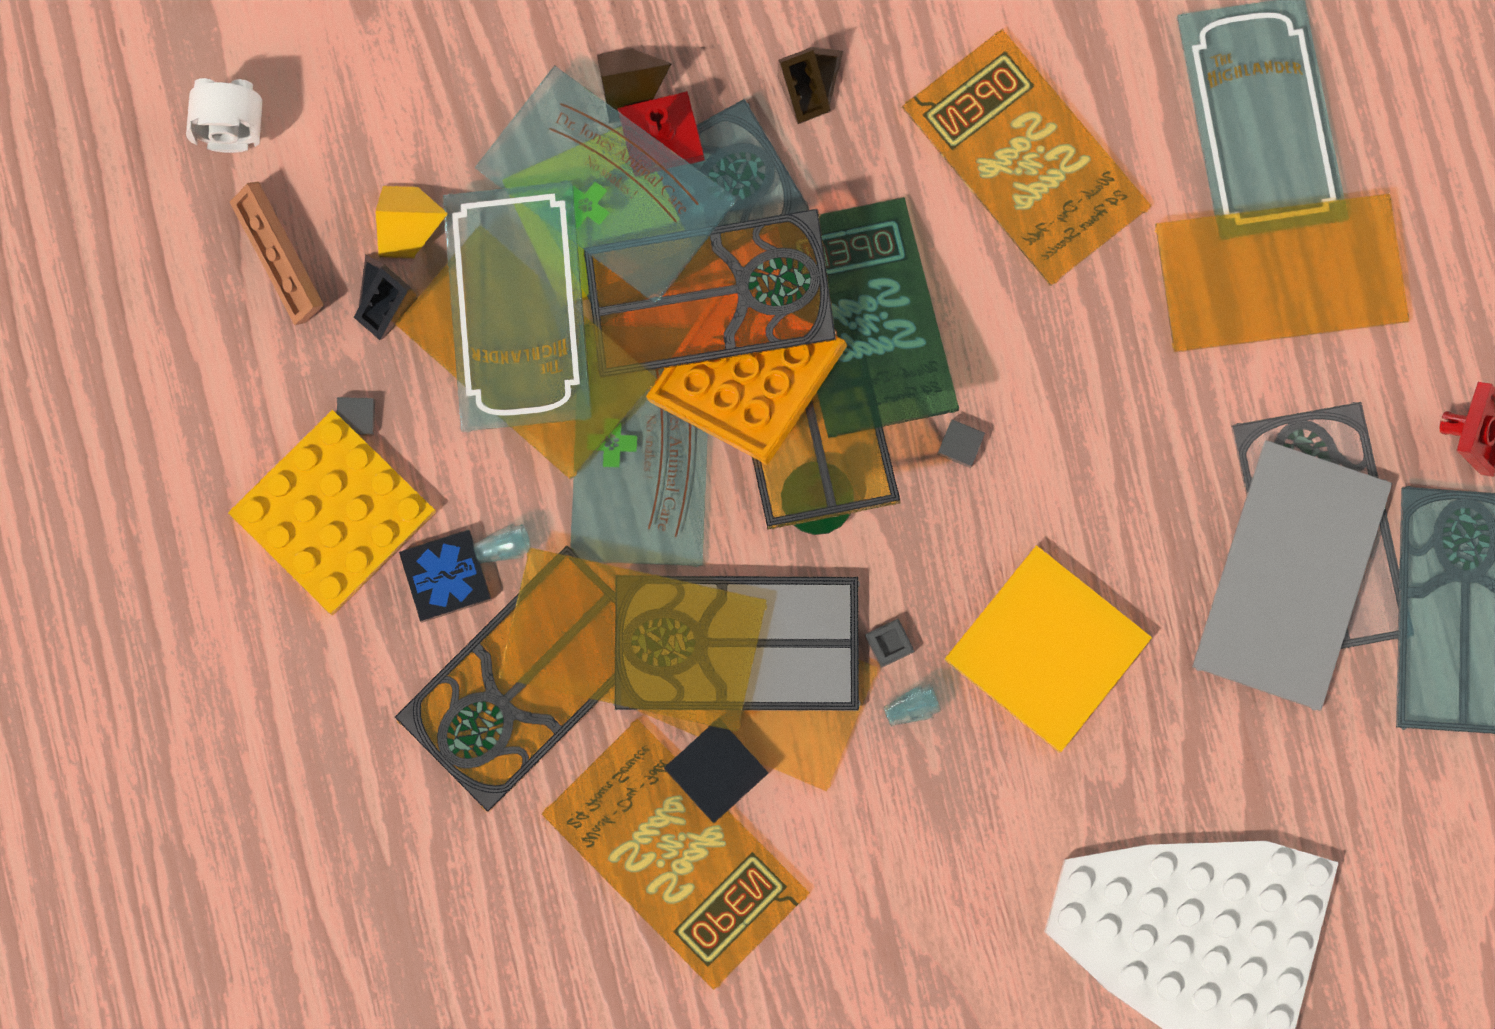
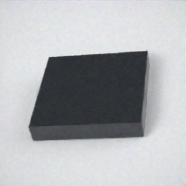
[664,718,769,824]

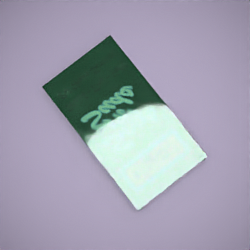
[778,197,959,438]

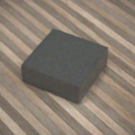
[337,397,375,435]
[937,419,985,468]
[865,619,915,668]

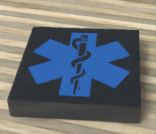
[399,530,492,623]

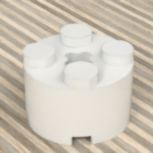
[186,78,263,153]

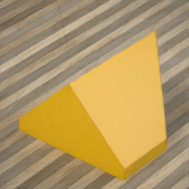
[375,186,448,259]

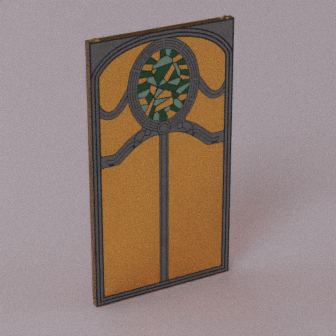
[583,209,837,379]

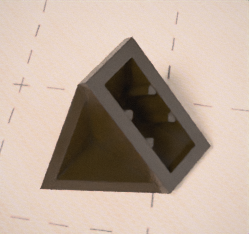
[777,47,843,124]
[597,48,672,124]

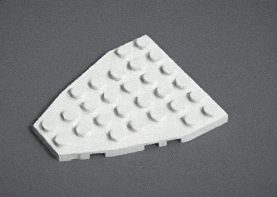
[1044,841,1338,1029]

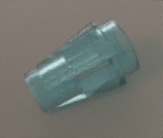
[474,523,531,564]
[883,684,941,727]

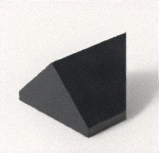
[354,254,418,340]

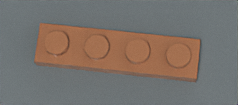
[230,181,324,325]

